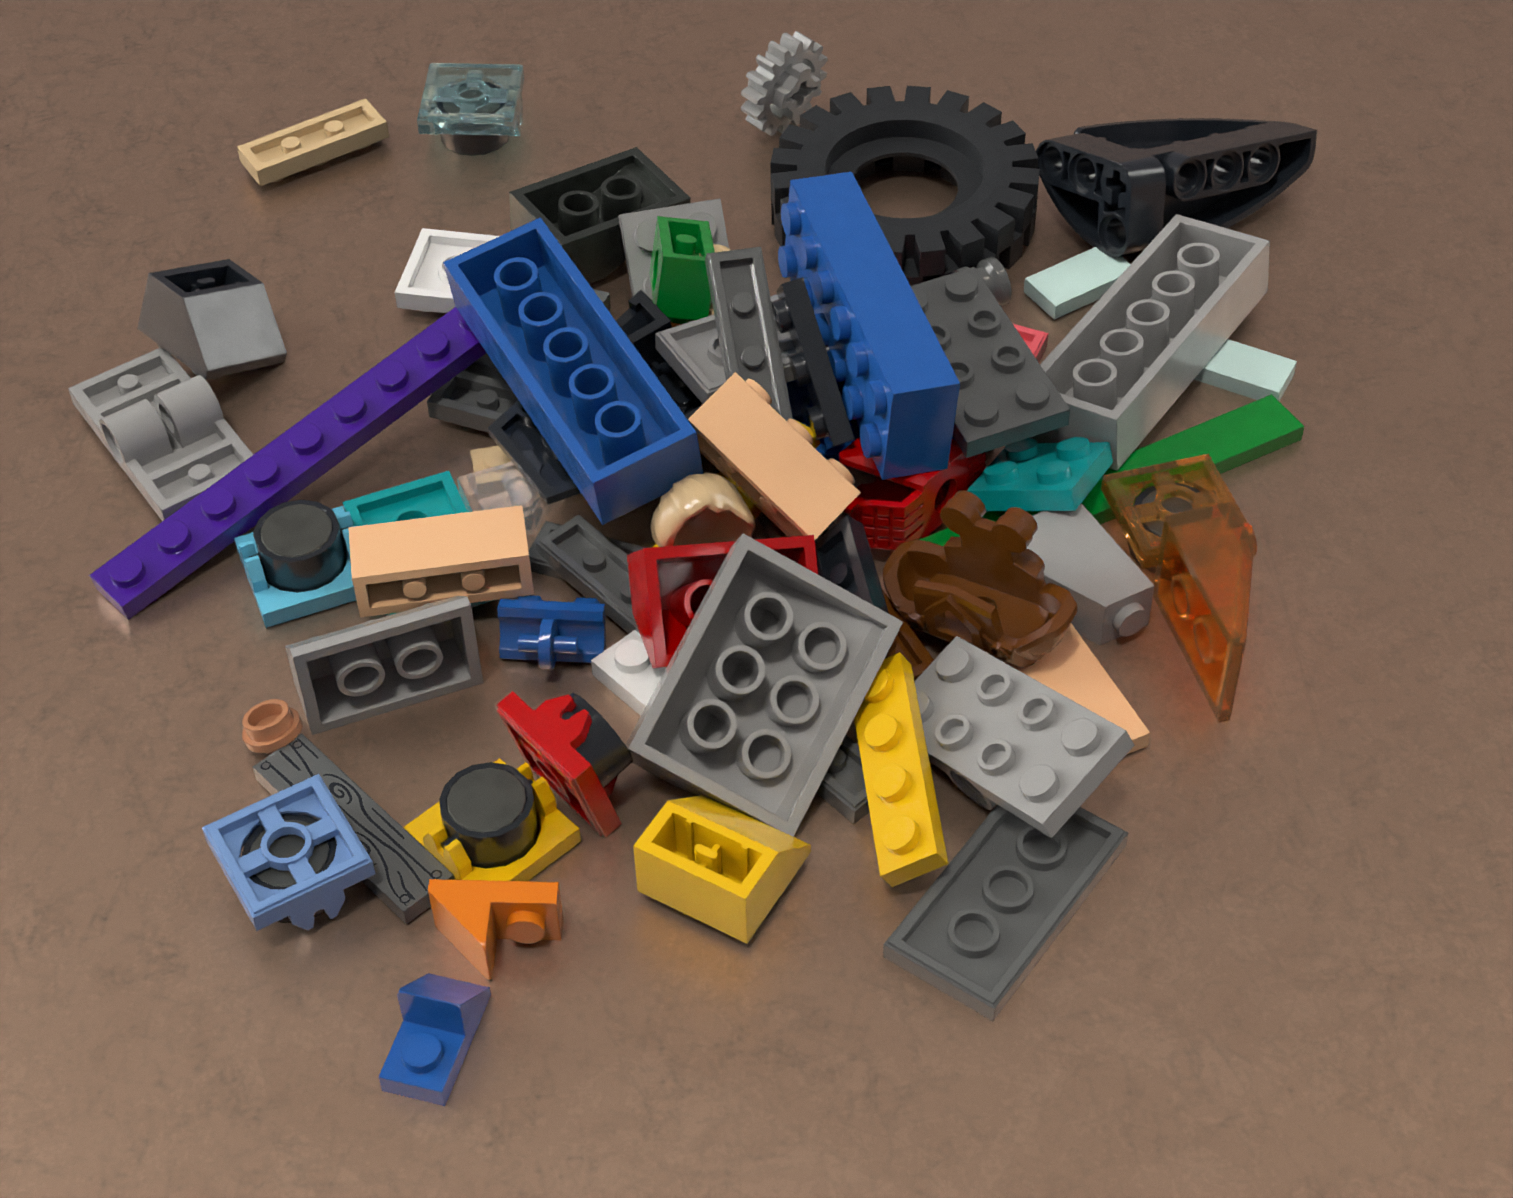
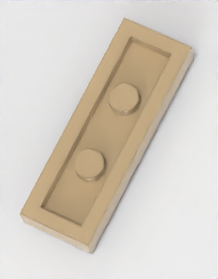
[237,98,389,187]

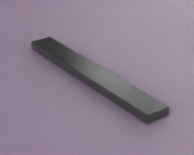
[536,515,870,825]

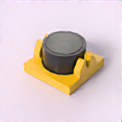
[403,758,581,881]

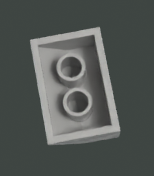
[285,596,483,735]

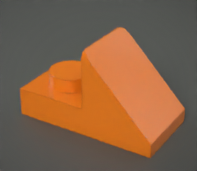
[428,879,564,980]

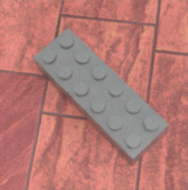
[1030,214,1270,471]

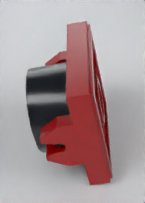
[496,691,633,838]

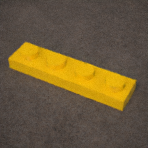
[854,652,949,887]

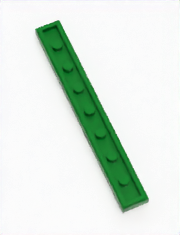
[920,394,1305,546]

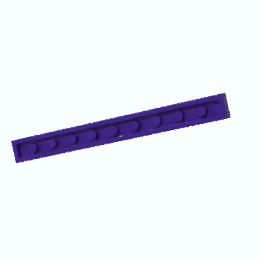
[89,307,486,620]

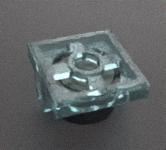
[417,63,524,156]

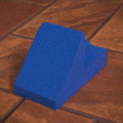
[378,973,491,1106]

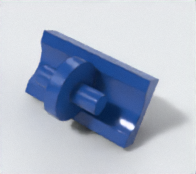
[497,595,606,670]

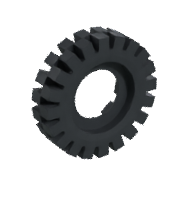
[770,85,1040,286]

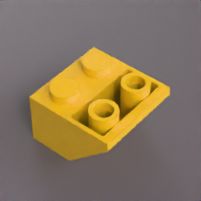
[633,795,811,944]

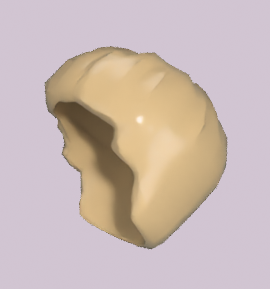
[650,473,755,547]

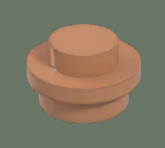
[242,699,303,754]

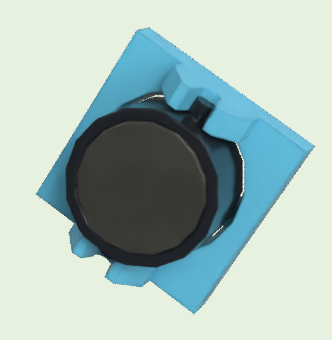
[234,500,356,628]

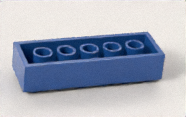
[778,172,960,480]
[443,217,704,525]

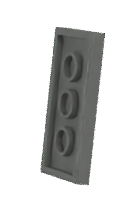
[883,805,1129,1021]

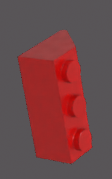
[627,535,818,668]

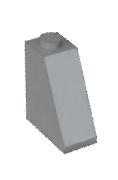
[1027,503,1155,645]

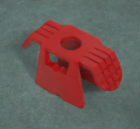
[839,437,986,551]

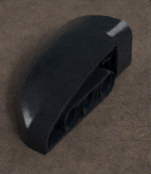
[1036,118,1317,257]

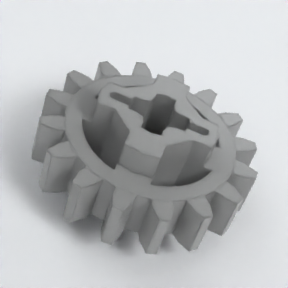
[741,31,828,136]

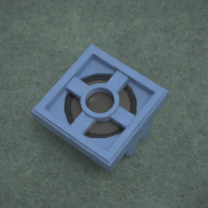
[202,774,375,931]

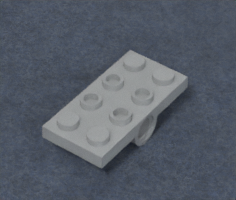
[68,348,254,521]
[914,636,1135,838]

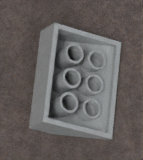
[626,533,903,837]

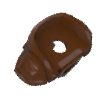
[883,490,1078,668]

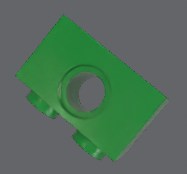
[649,216,715,324]

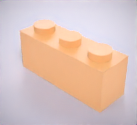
[688,372,861,540]
[348,505,534,618]

